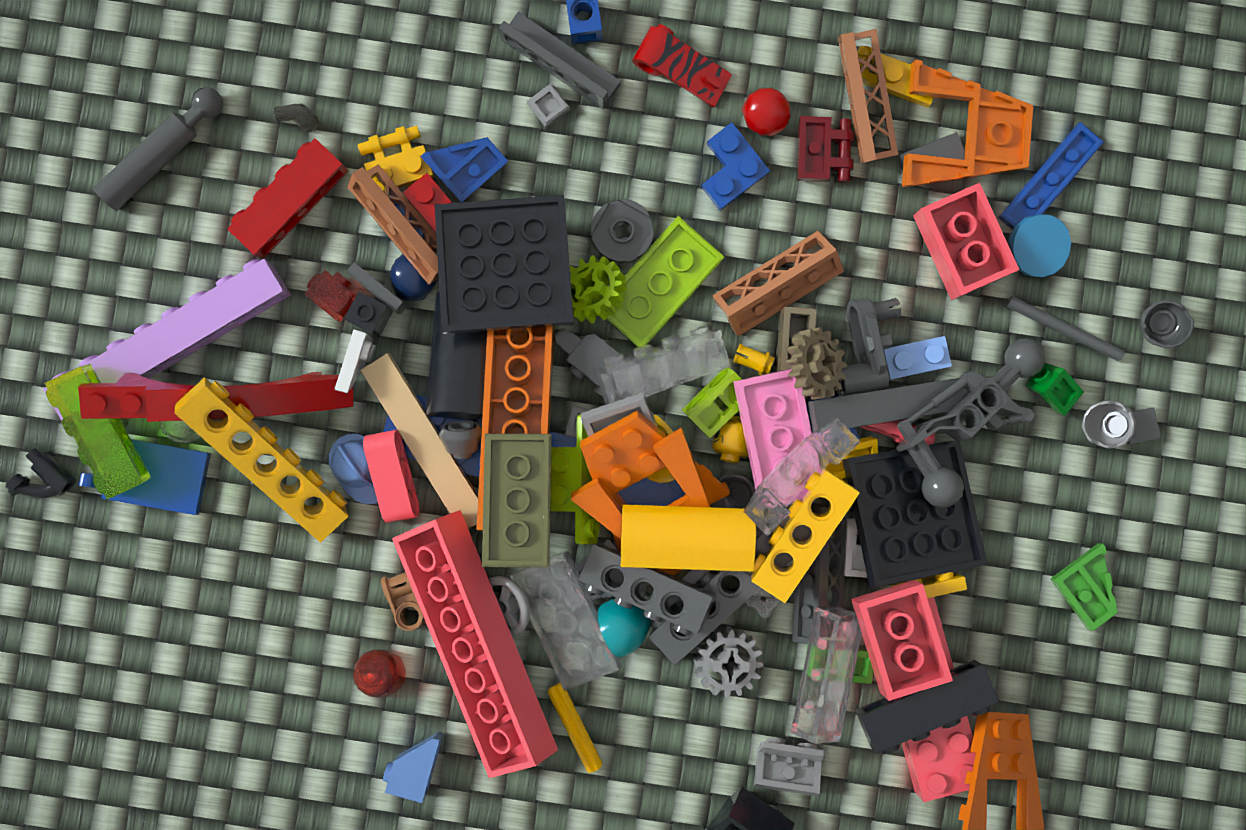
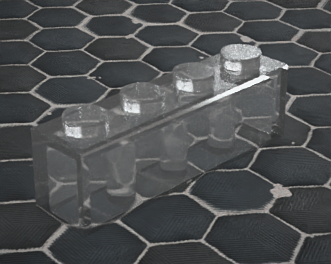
[595,325,730,405]
[791,607,862,744]

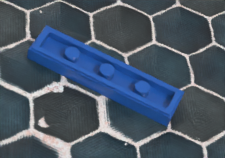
[998,122,1104,230]

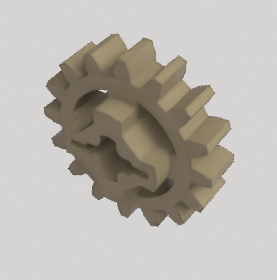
[786,327,847,400]

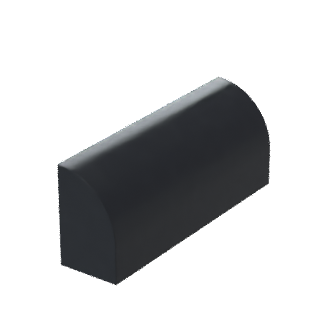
[425,291,487,421]

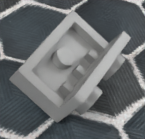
[754,738,825,796]

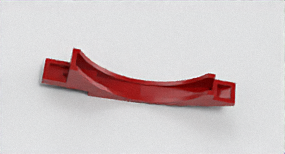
[78,372,354,422]

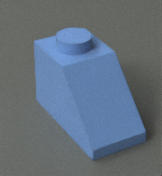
[383,732,444,803]

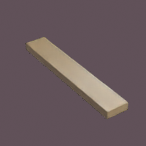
[360,353,478,529]

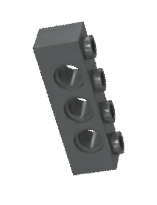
[578,543,716,636]

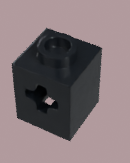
[344,291,393,338]

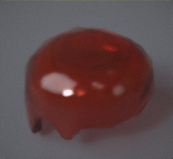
[353,649,406,698]

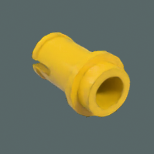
[733,343,775,375]

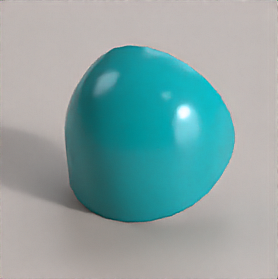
[598,599,651,658]

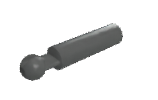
[92,87,223,211]

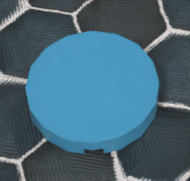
[1008,214,1071,277]

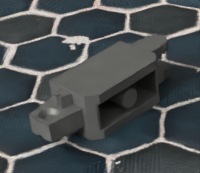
[554,328,650,401]

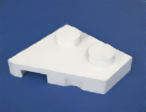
[335,330,376,393]

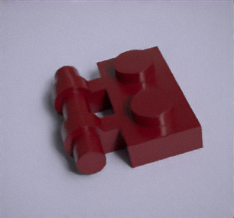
[797,116,855,183]

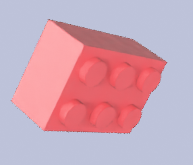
[913,183,1019,301]
[851,580,953,701]

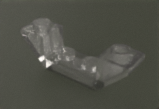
[744,418,860,536]

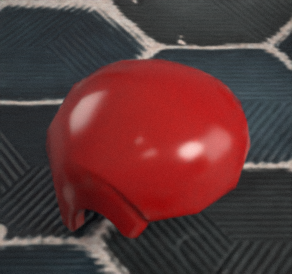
[742,88,791,136]

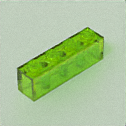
[44,364,151,500]

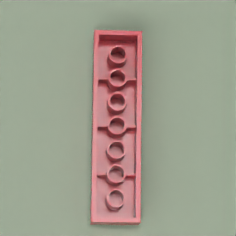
[392,510,558,778]

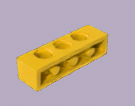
[751,468,860,603]

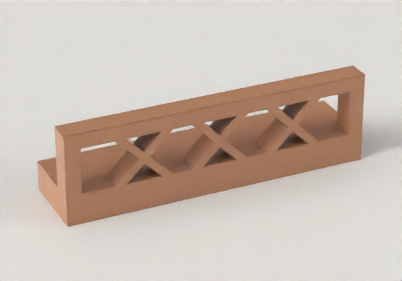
[838,29,898,163]
[347,164,439,285]
[712,231,844,336]

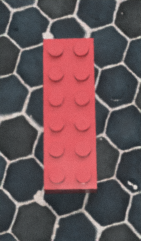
[901,597,976,802]

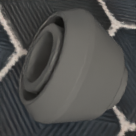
[439,420,482,459]

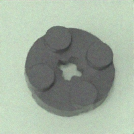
[591,199,654,263]

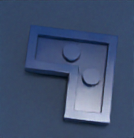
[701,122,770,211]

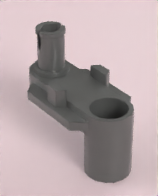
[834,298,901,397]

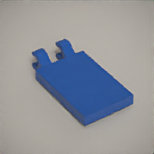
[79,436,211,515]

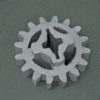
[693,626,764,698]

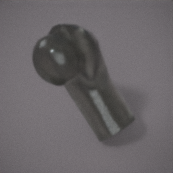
[274,103,319,133]

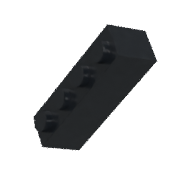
[855,660,999,754]

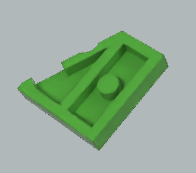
[1050,543,1118,631]

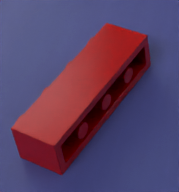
[227,138,349,260]

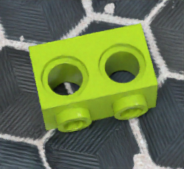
[681,366,742,438]

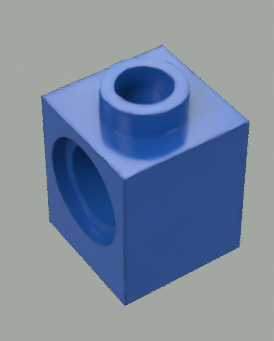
[566,0,602,44]

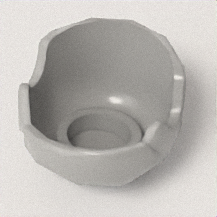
[1082,400,1137,449]

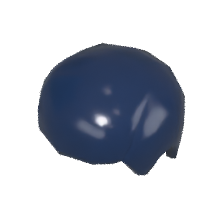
[390,254,438,301]

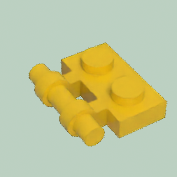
[358,125,434,192]

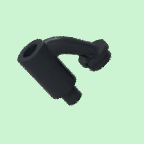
[5,448,76,498]

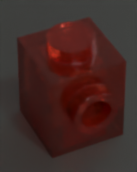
[305,270,356,322]

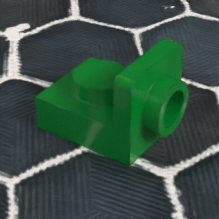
[1025,363,1084,416]

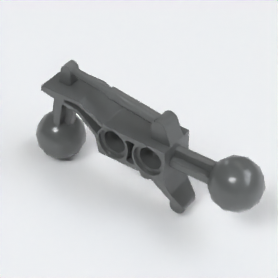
[896,339,1045,508]

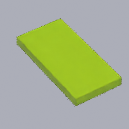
[606,216,725,351]

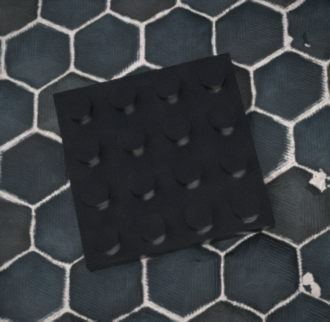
[434,195,574,334]
[842,440,987,588]

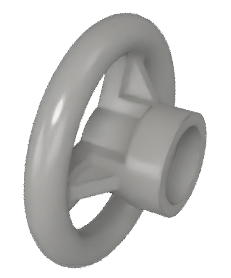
[488,576,530,637]

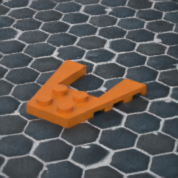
[902,59,1033,187]
[580,411,730,551]
[571,427,711,575]
[958,712,1045,830]

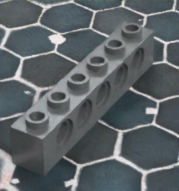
[648,504,811,666]

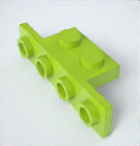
[551,415,600,544]

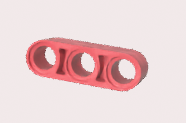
[363,430,420,523]

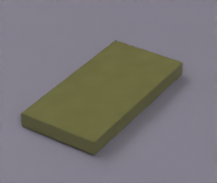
[482,434,552,568]

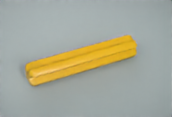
[547,682,602,773]

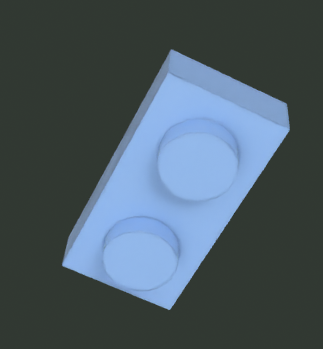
[883,336,952,380]

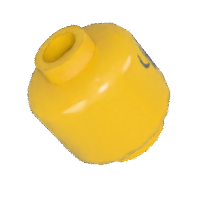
[712,416,749,463]

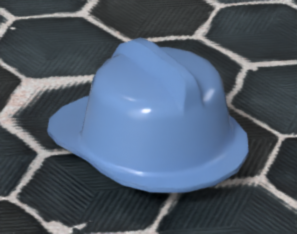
[329,434,378,504]

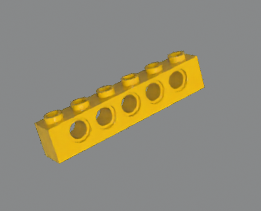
[175,377,349,543]

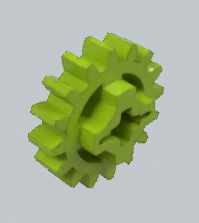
[570,255,627,324]

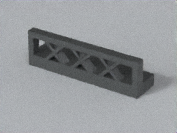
[498,12,621,109]
[792,518,846,646]

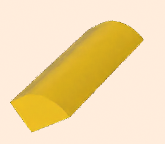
[620,504,756,572]

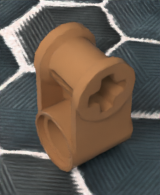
[381,572,426,631]

